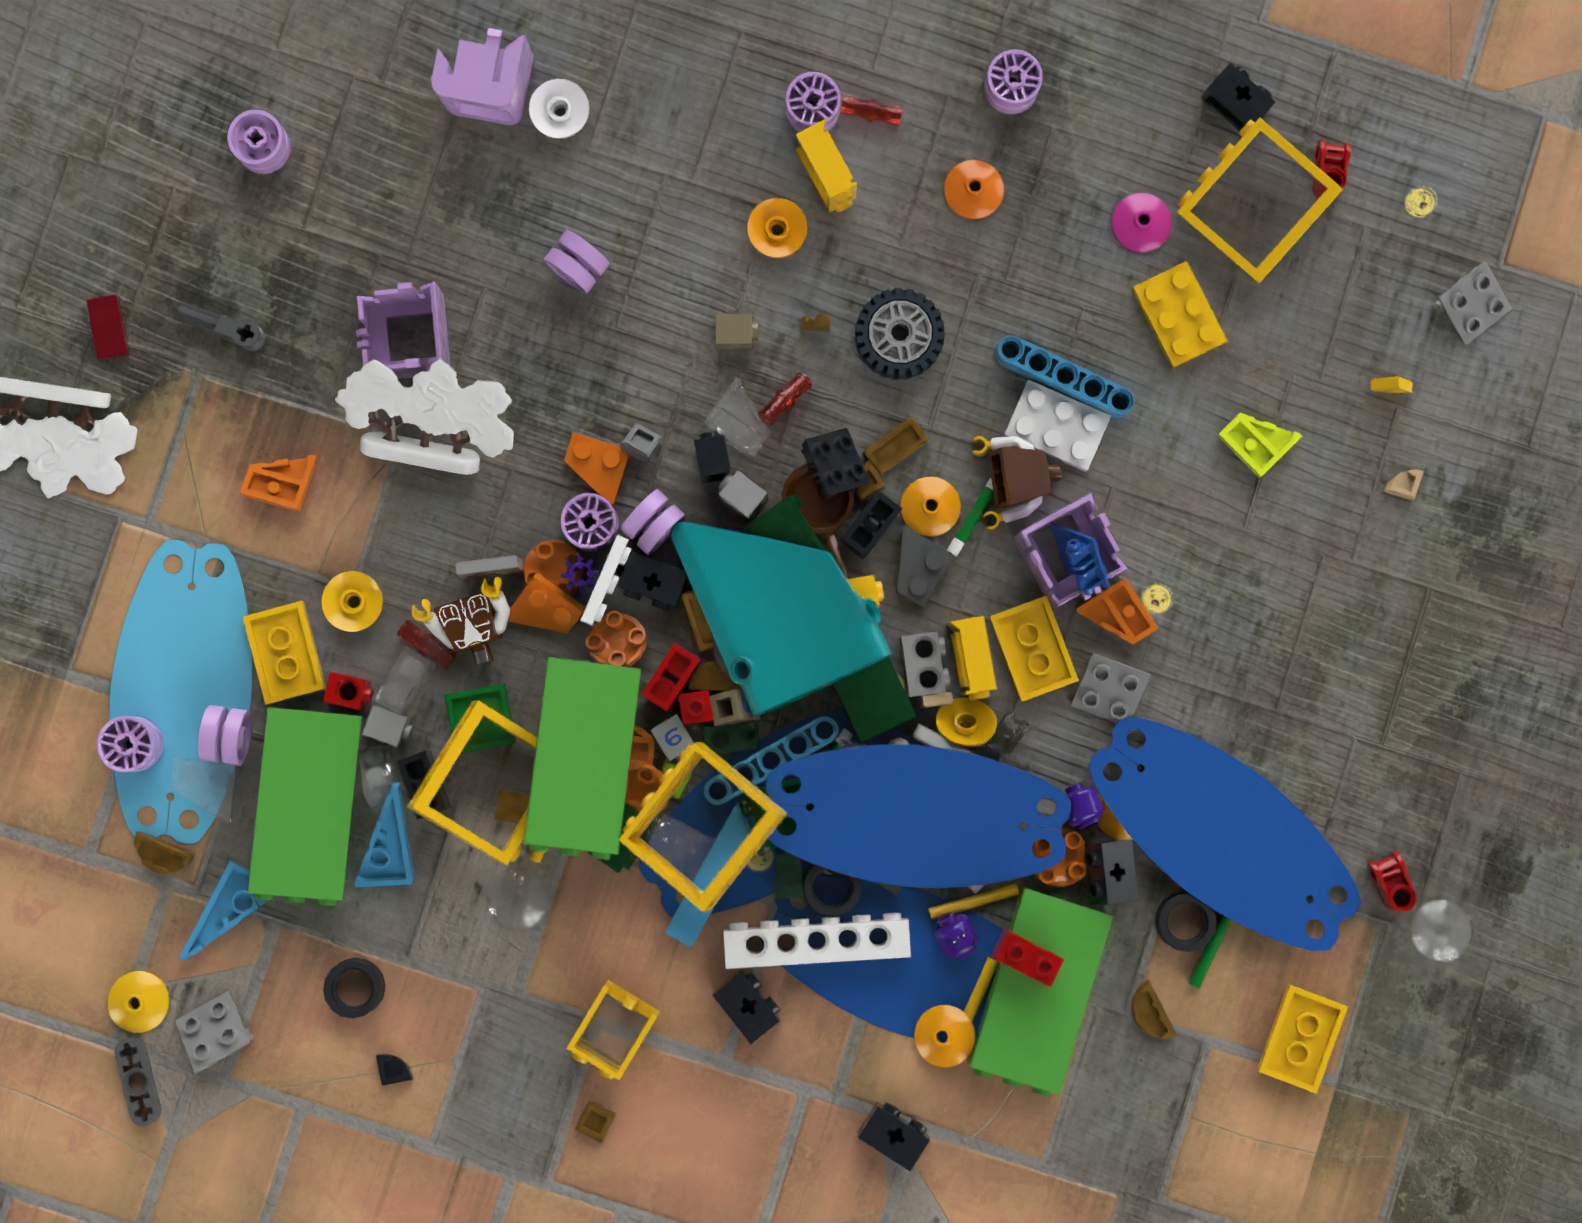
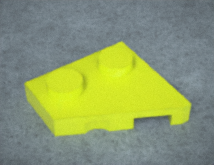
[1217,413,1303,478]

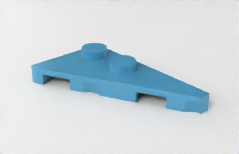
[354,782,415,888]
[179,860,275,960]

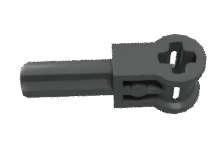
[177,302,266,352]

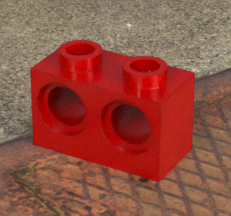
[641,643,701,712]
[990,928,1064,988]

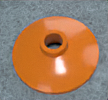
[944,160,1004,220]

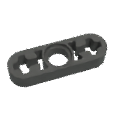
[115,1036,161,1126]

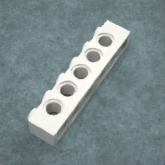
[723,913,911,969]

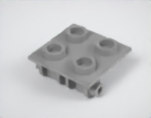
[1434,261,1512,345]
[1071,653,1151,723]
[175,990,254,1074]

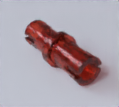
[840,95,903,127]
[758,372,812,427]
[397,619,458,669]

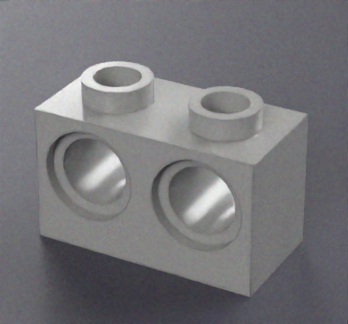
[718,471,767,523]
[900,631,950,698]

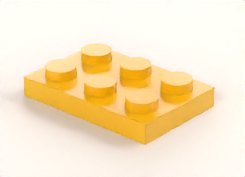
[1132,261,1227,369]
[989,595,1079,702]
[243,601,326,705]
[1256,984,1348,1094]

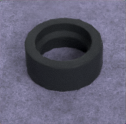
[803,864,861,916]
[1155,892,1217,952]
[323,958,386,1019]

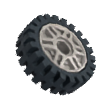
[855,288,945,380]

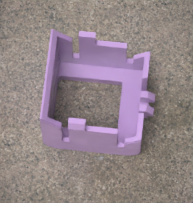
[430,28,534,125]
[356,281,451,379]
[1014,493,1128,609]

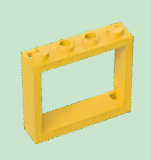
[1177,118,1343,283]
[407,700,537,865]
[619,742,787,912]

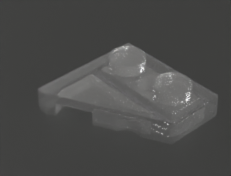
[703,377,771,460]
[171,758,238,823]
[646,812,716,882]

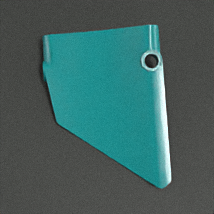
[671,522,891,717]

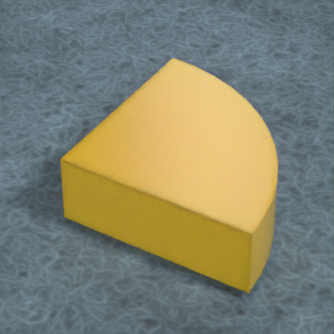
[1371,376,1412,393]

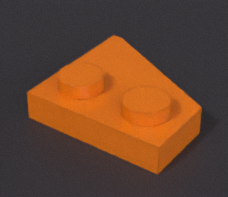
[564,432,630,506]
[239,454,318,513]
[1076,578,1159,645]

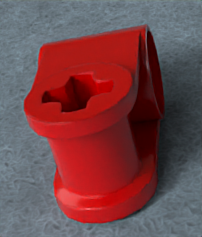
[1313,140,1351,198]
[1367,851,1417,912]

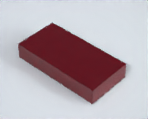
[86,294,130,361]

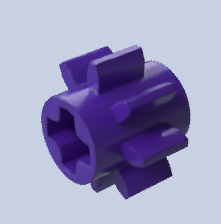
[560,555,599,593]

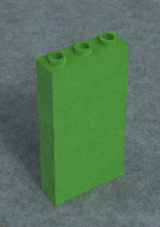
[523,657,641,860]
[248,707,362,906]
[967,886,1113,1097]

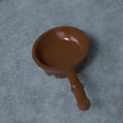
[781,463,854,579]

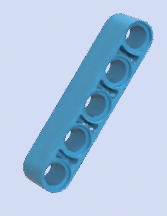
[994,335,1135,419]
[704,716,838,805]
[665,801,751,948]

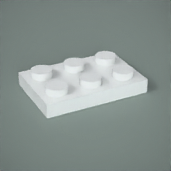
[1004,380,1111,472]
[580,535,631,626]

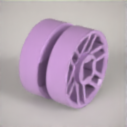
[984,49,1043,114]
[786,72,841,132]
[227,110,291,174]
[543,229,610,294]
[620,489,686,555]
[561,493,619,552]
[198,705,252,766]
[97,716,164,772]

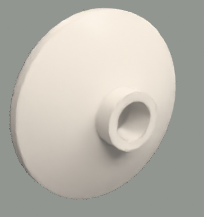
[529,79,589,139]

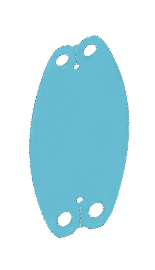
[109,540,253,844]

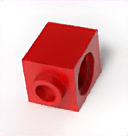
[323,672,374,710]
[678,690,714,726]

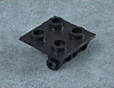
[801,428,870,500]

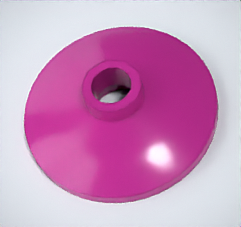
[1112,193,1172,253]

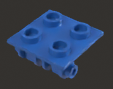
[1050,523,1110,595]

